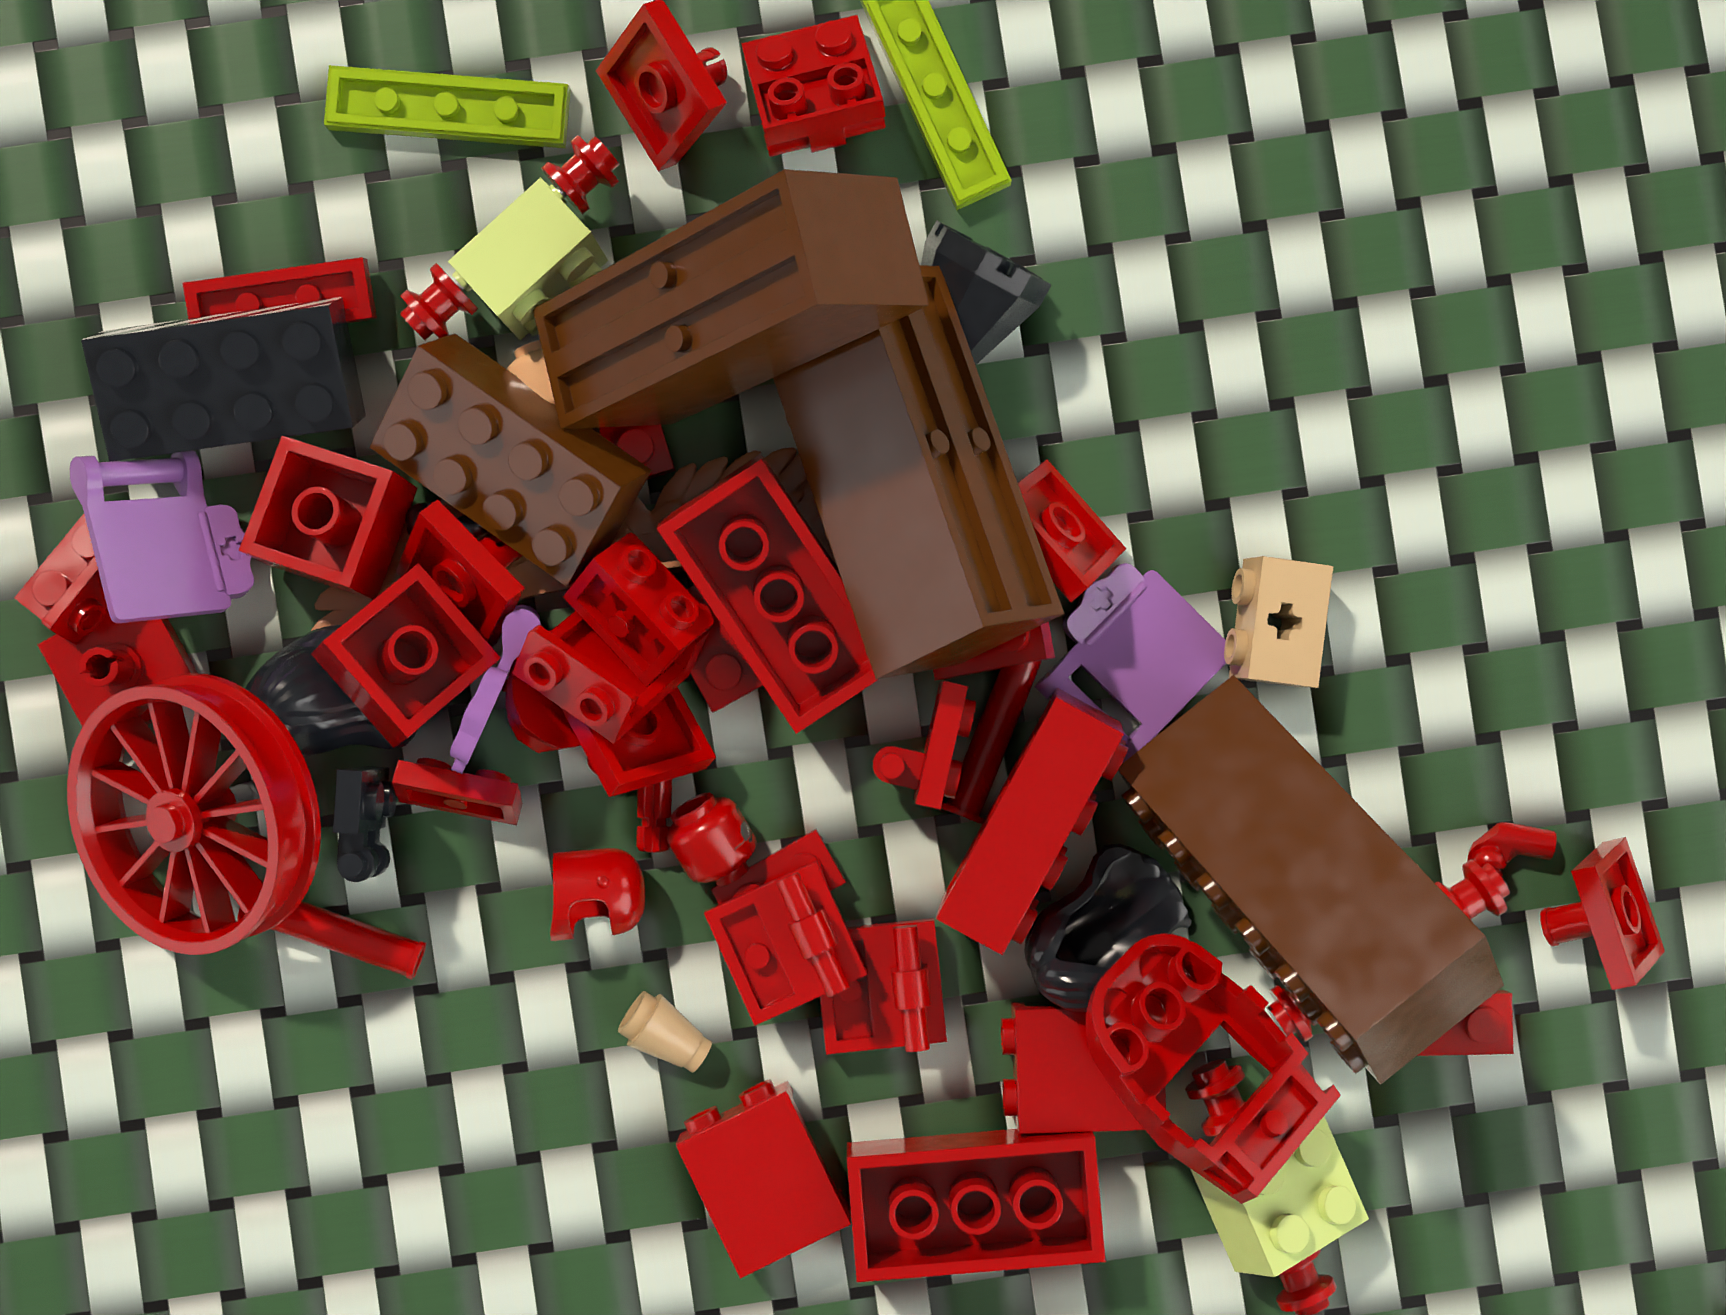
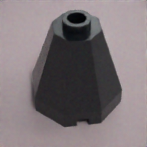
[921,221,1052,365]

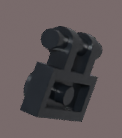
[333,766,397,882]

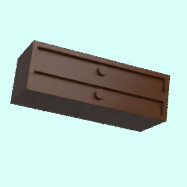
[533,169,929,429]
[773,265,1064,679]
[1118,675,1504,1085]

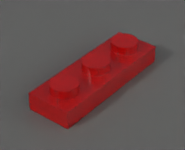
[182,257,377,323]

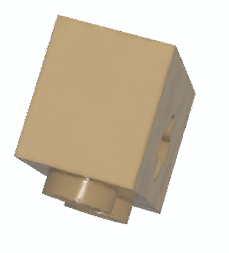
[1224,556,1333,688]

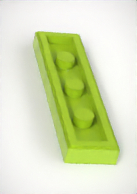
[860,0,1012,211]
[324,65,571,149]

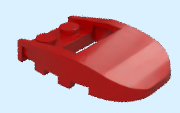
[1086,934,1341,1204]

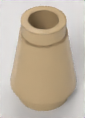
[618,991,712,1073]

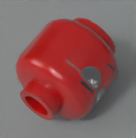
[666,792,757,887]

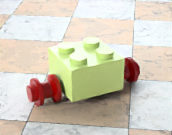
[400,135,620,341]
[1185,1059,1369,1315]

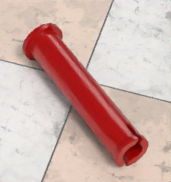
[941,660,1044,825]
[237,880,426,980]

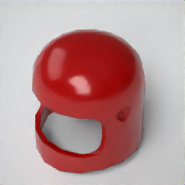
[550,848,645,941]

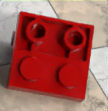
[741,15,886,157]
[873,681,976,809]
[704,860,867,1026]
[820,918,947,1055]

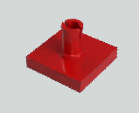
[596,0,727,172]
[1018,459,1127,602]
[396,499,525,647]
[37,607,198,727]
[561,687,716,797]
[1540,837,1665,990]

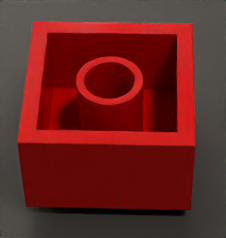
[239,436,418,600]
[311,563,501,748]

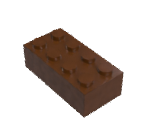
[370,333,652,587]

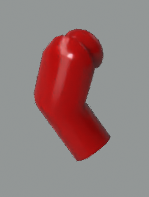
[1467,822,1557,876]

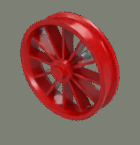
[67,673,321,955]

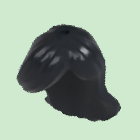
[245,625,417,757]
[1024,844,1191,1012]

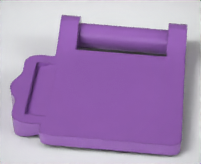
[70,450,254,623]
[1034,563,1226,763]
[450,604,540,774]

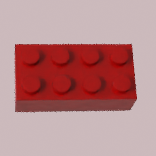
[656,453,879,734]
[936,688,1129,955]
[847,1129,1106,1282]

